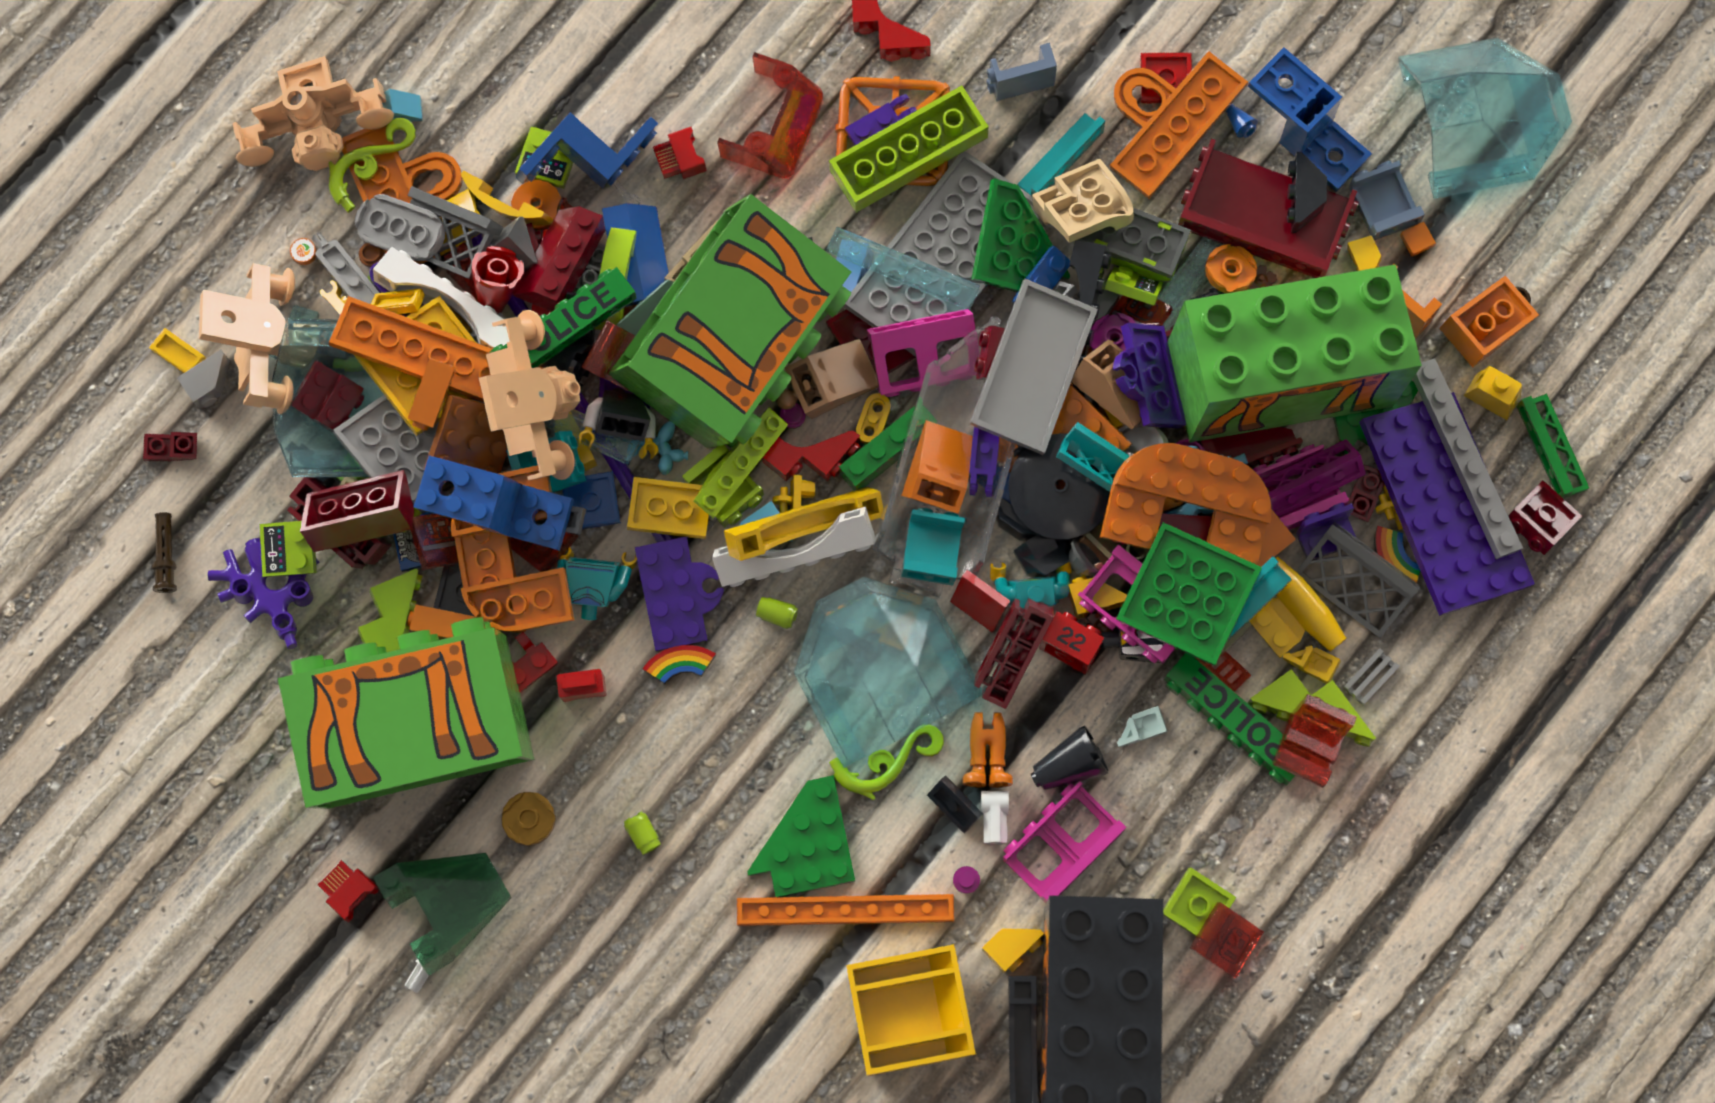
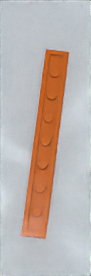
[737,894,954,926]

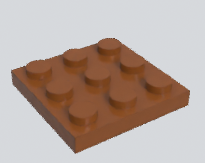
[424,394,508,474]

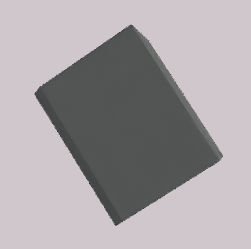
[489,216,537,272]

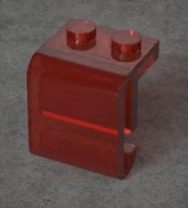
[582,321,635,391]
[1273,694,1357,788]

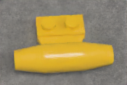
[1249,556,1347,658]

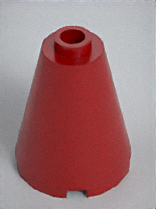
[471,246,524,314]

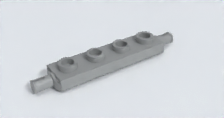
[312,232,379,304]

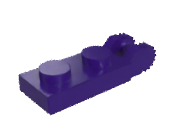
[845,94,917,145]
[969,427,1000,497]

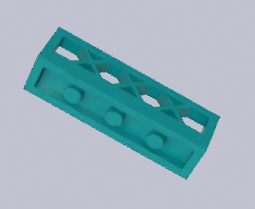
[1017,113,1105,196]
[1056,422,1130,492]
[1228,556,1292,640]

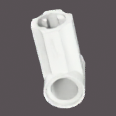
[981,791,1009,845]

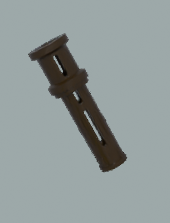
[152,512,177,593]

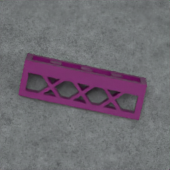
[1262,439,1366,517]

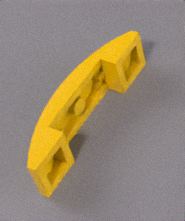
[461,170,554,225]

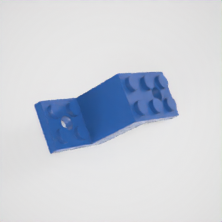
[1248,47,1372,192]
[515,112,658,188]
[414,455,575,551]

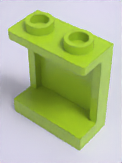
[682,445,764,528]

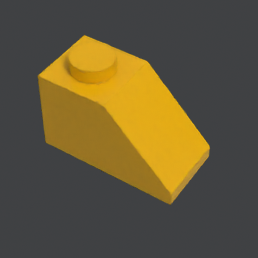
[1068,576,1127,619]

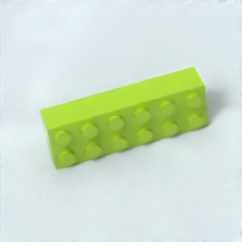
[829,85,989,213]

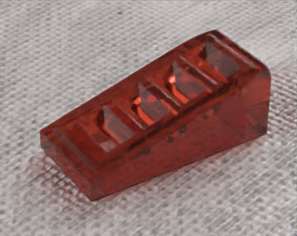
[1194,652,1252,692]

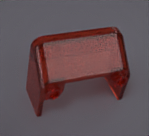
[717,52,823,178]

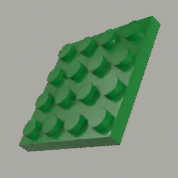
[1116,522,1262,666]

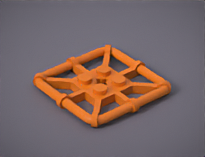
[835,76,950,186]

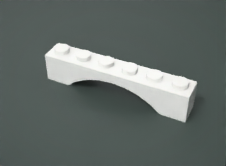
[373,247,509,349]
[712,507,875,587]

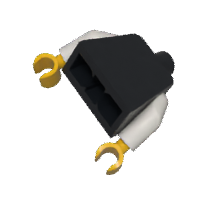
[577,388,658,460]

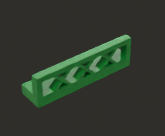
[1516,393,1589,499]

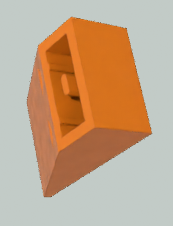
[901,420,973,514]

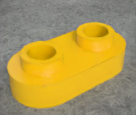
[856,393,891,445]

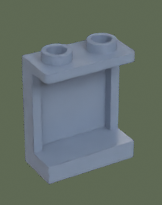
[986,43,1057,102]
[1349,161,1425,241]

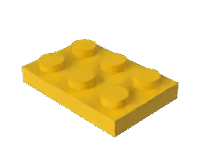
[627,477,709,539]

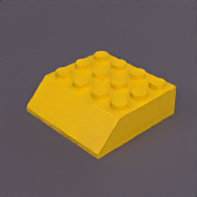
[846,944,976,1077]

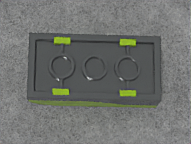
[1074,208,1191,281]

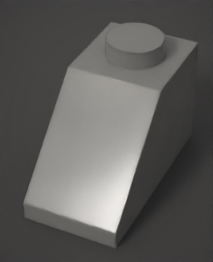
[177,349,230,409]

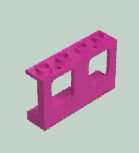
[867,309,980,397]
[1253,444,1349,530]
[1078,545,1175,664]
[1003,782,1126,903]

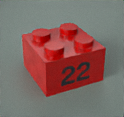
[1039,611,1104,675]

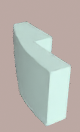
[1117,706,1168,747]

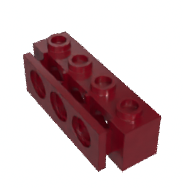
[287,476,392,569]
[974,598,1054,709]

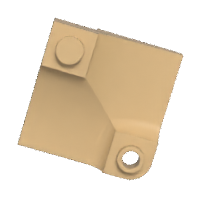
[1032,159,1134,243]

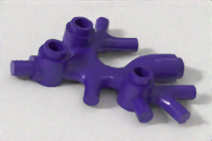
[208,538,320,649]

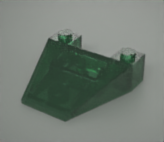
[373,853,512,975]

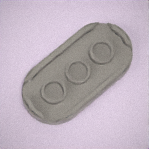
[355,194,445,261]

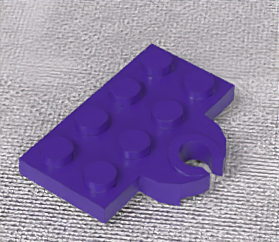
[1113,323,1186,428]
[635,537,724,651]

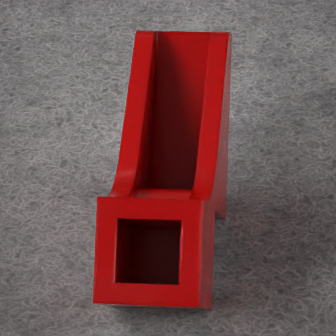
[852,0,931,61]
[762,431,861,482]

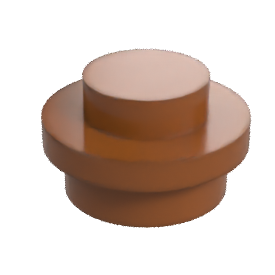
[359,243,385,267]

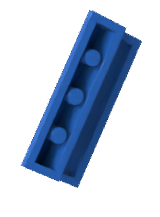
[602,203,669,307]

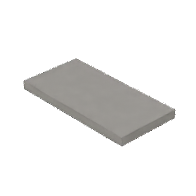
[969,279,1098,455]

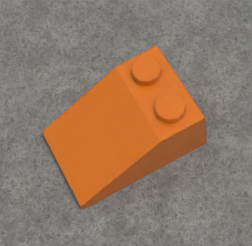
[1439,276,1539,368]

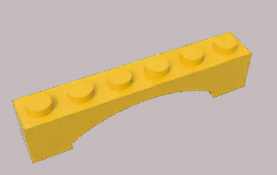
[724,487,885,561]

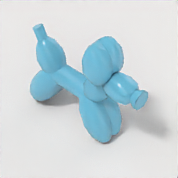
[624,421,689,475]

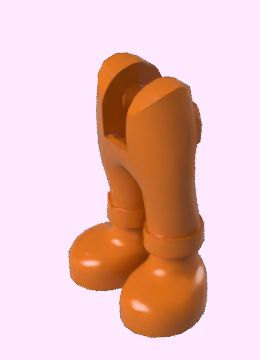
[962,712,1013,788]

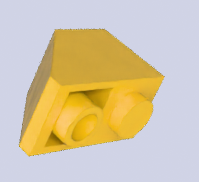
[982,928,1044,973]

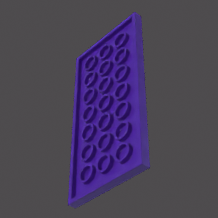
[1359,392,1535,616]

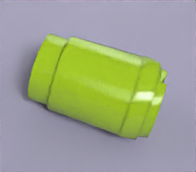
[756,597,798,629]
[624,811,661,855]

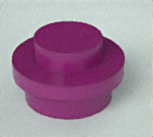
[780,403,806,429]
[953,866,980,894]

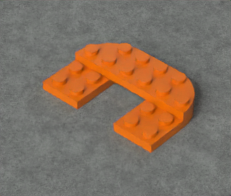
[1100,443,1272,565]
[451,465,575,633]

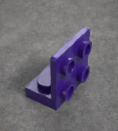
[1296,503,1356,560]

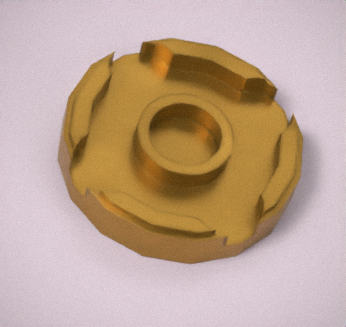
[502,792,556,846]

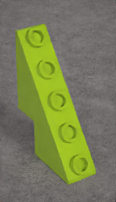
[694,407,788,518]
[358,568,422,652]
[1248,669,1376,747]

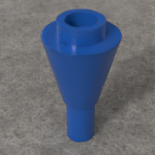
[1226,103,1258,138]

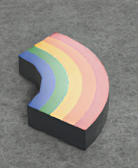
[1374,526,1420,583]
[642,645,716,684]

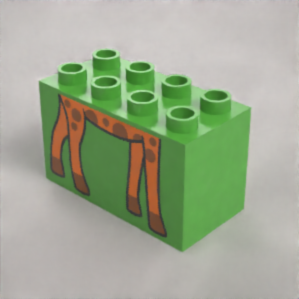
[608,194,852,449]
[1168,264,1422,443]
[278,617,535,809]

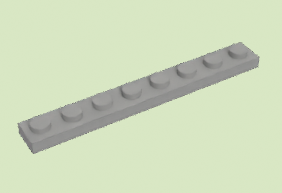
[1413,358,1523,559]

